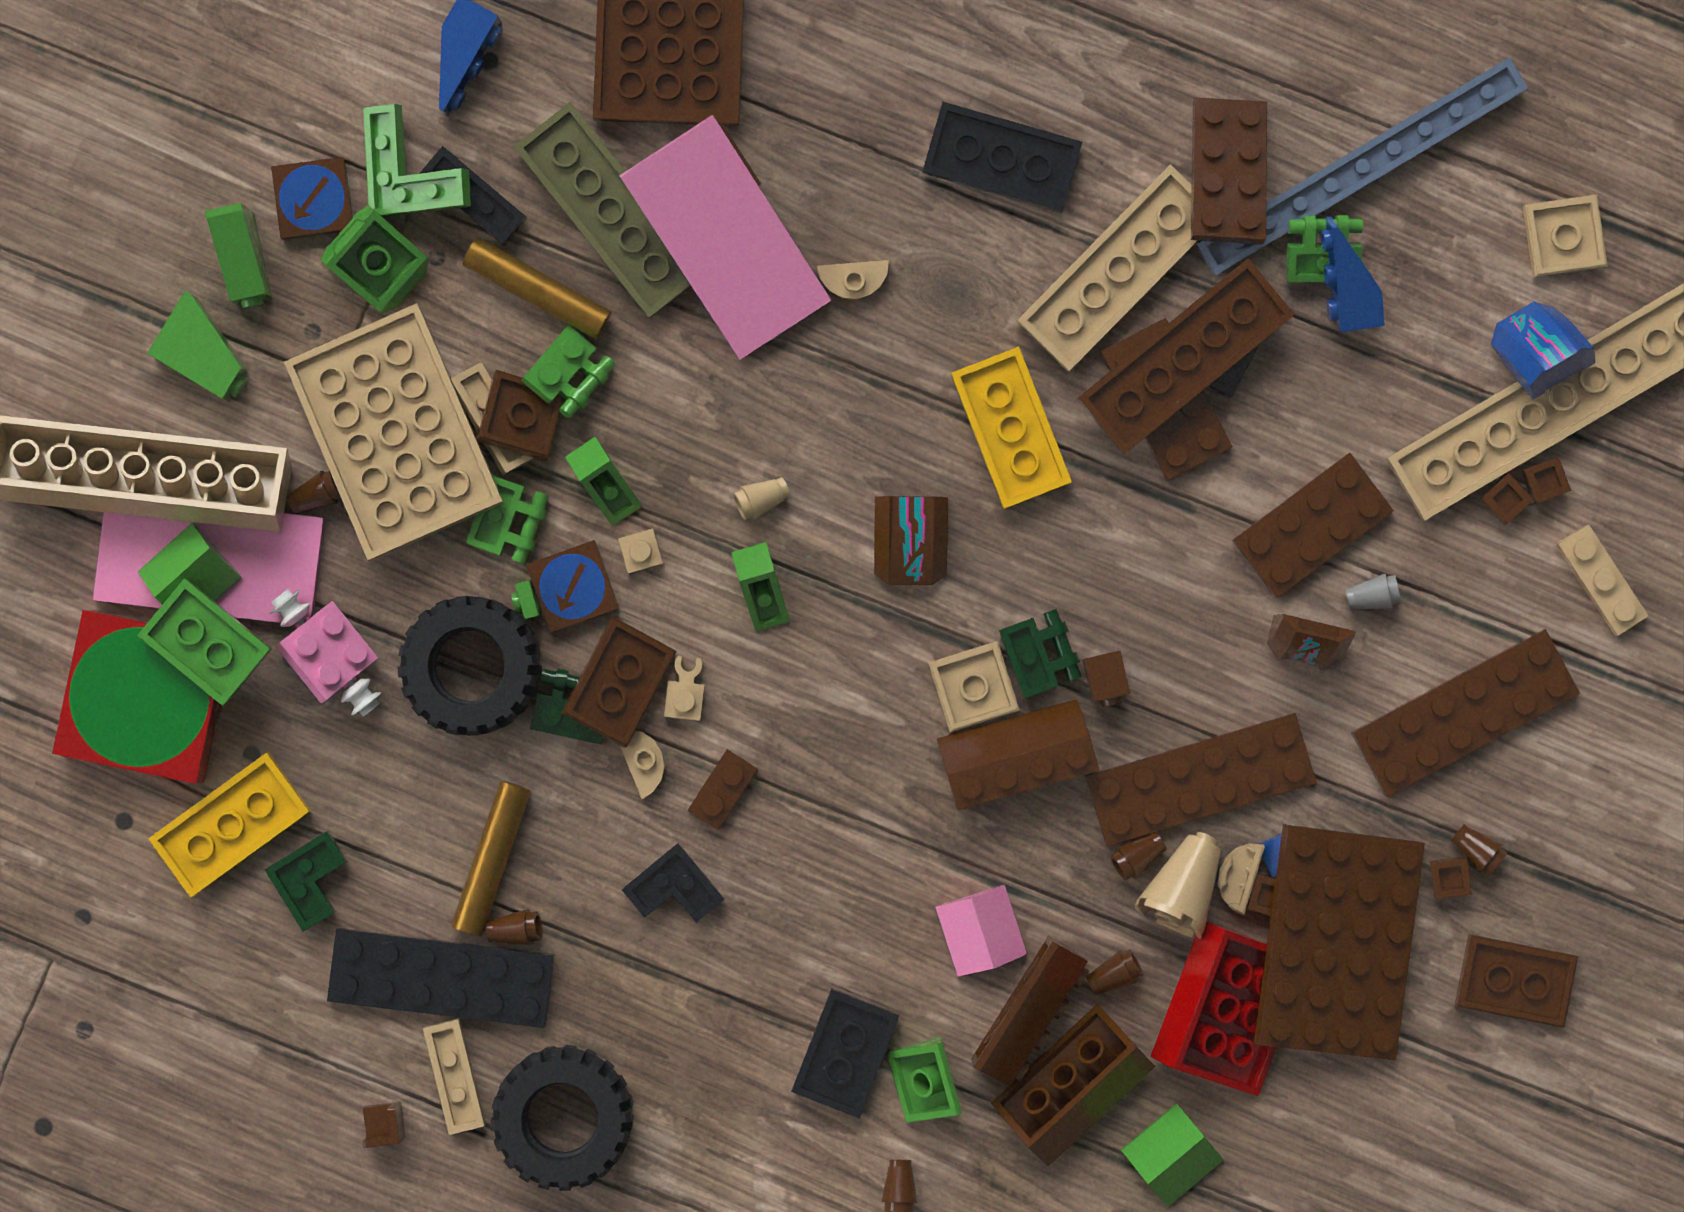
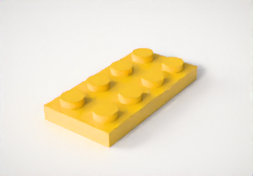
[951,346,1072,509]
[148,752,311,898]

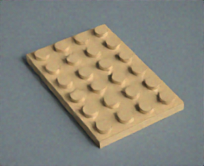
[284,303,504,562]

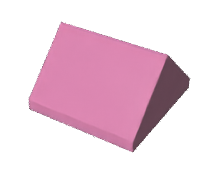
[935,884,1027,976]

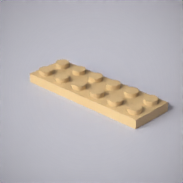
[1017,164,1197,372]

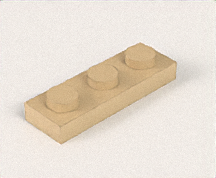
[450,362,535,476]
[1555,524,1648,636]
[423,1018,486,1135]

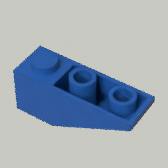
[439,0,503,117]
[1321,216,1385,332]

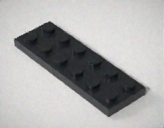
[327,928,555,1028]

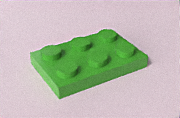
[137,578,272,706]

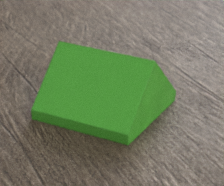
[138,523,242,605]
[886,1036,962,1123]
[1121,1103,1224,1207]

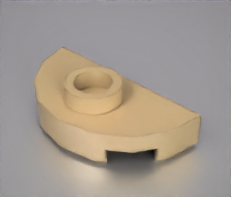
[817,260,889,300]
[620,731,665,799]
[1217,843,1265,915]

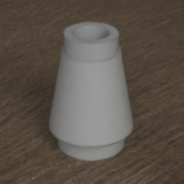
[1346,573,1401,610]

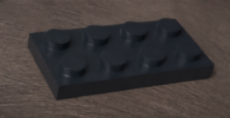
[922,102,1083,213]

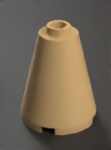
[1135,832,1221,938]

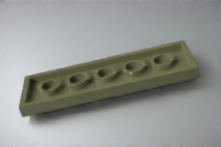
[513,102,691,319]

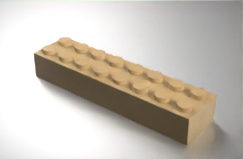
[0,415,292,532]

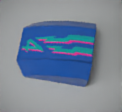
[1491,301,1596,400]

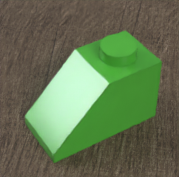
[565,437,642,526]
[731,542,790,632]

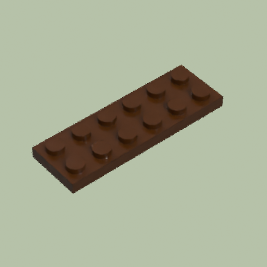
[1077,258,1295,455]
[1351,629,1580,797]
[1085,713,1317,846]

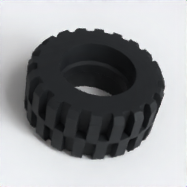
[397,596,542,736]
[490,1045,634,1191]

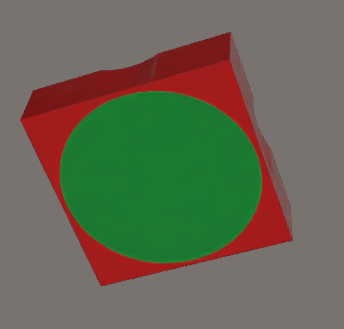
[52,610,218,784]

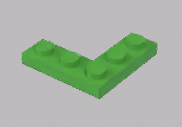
[363,104,471,217]

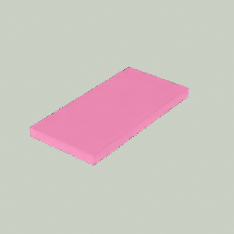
[619,115,831,360]
[93,512,325,625]

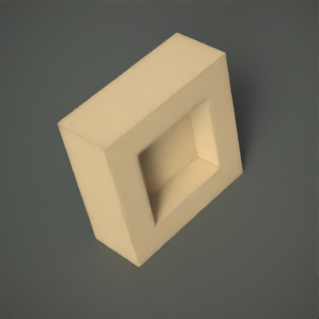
[618,529,664,574]

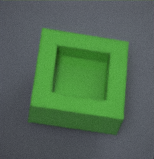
[511,580,542,620]

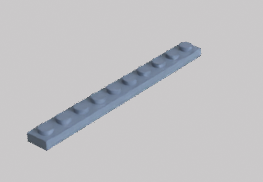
[1196,57,1528,277]

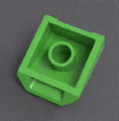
[320,205,430,313]

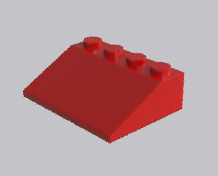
[1150,921,1277,1096]

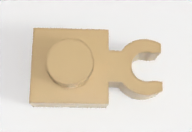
[664,656,705,721]

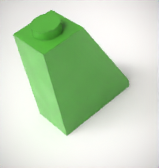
[205,203,272,309]
[147,291,248,402]

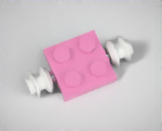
[270,589,381,717]

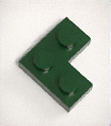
[265,830,348,932]

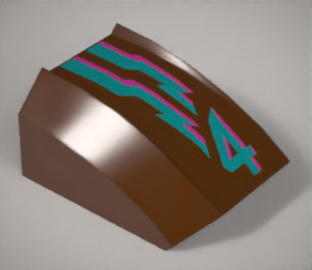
[874,496,948,585]
[1267,614,1355,671]

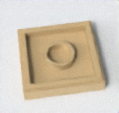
[1522,194,1608,278]
[928,641,1019,732]

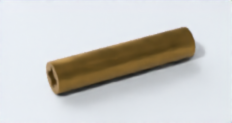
[462,237,612,340]
[451,780,532,936]

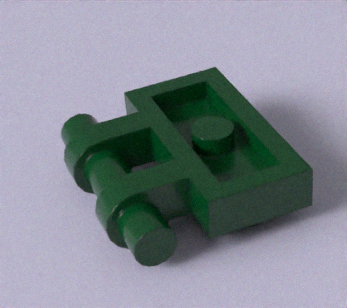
[999,609,1082,699]
[530,668,603,745]

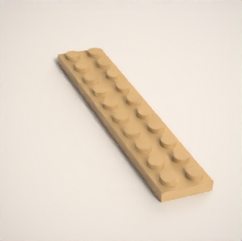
[1386,283,1684,521]

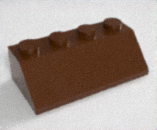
[937,699,1099,810]
[971,935,1089,1086]
[991,1004,1155,1166]

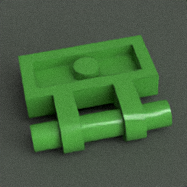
[1285,215,1363,283]
[521,324,615,419]
[466,476,549,564]

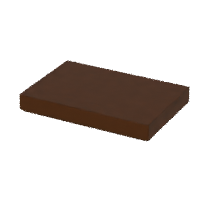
[561,617,677,748]
[1454,934,1578,1028]

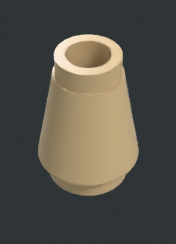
[733,477,790,520]

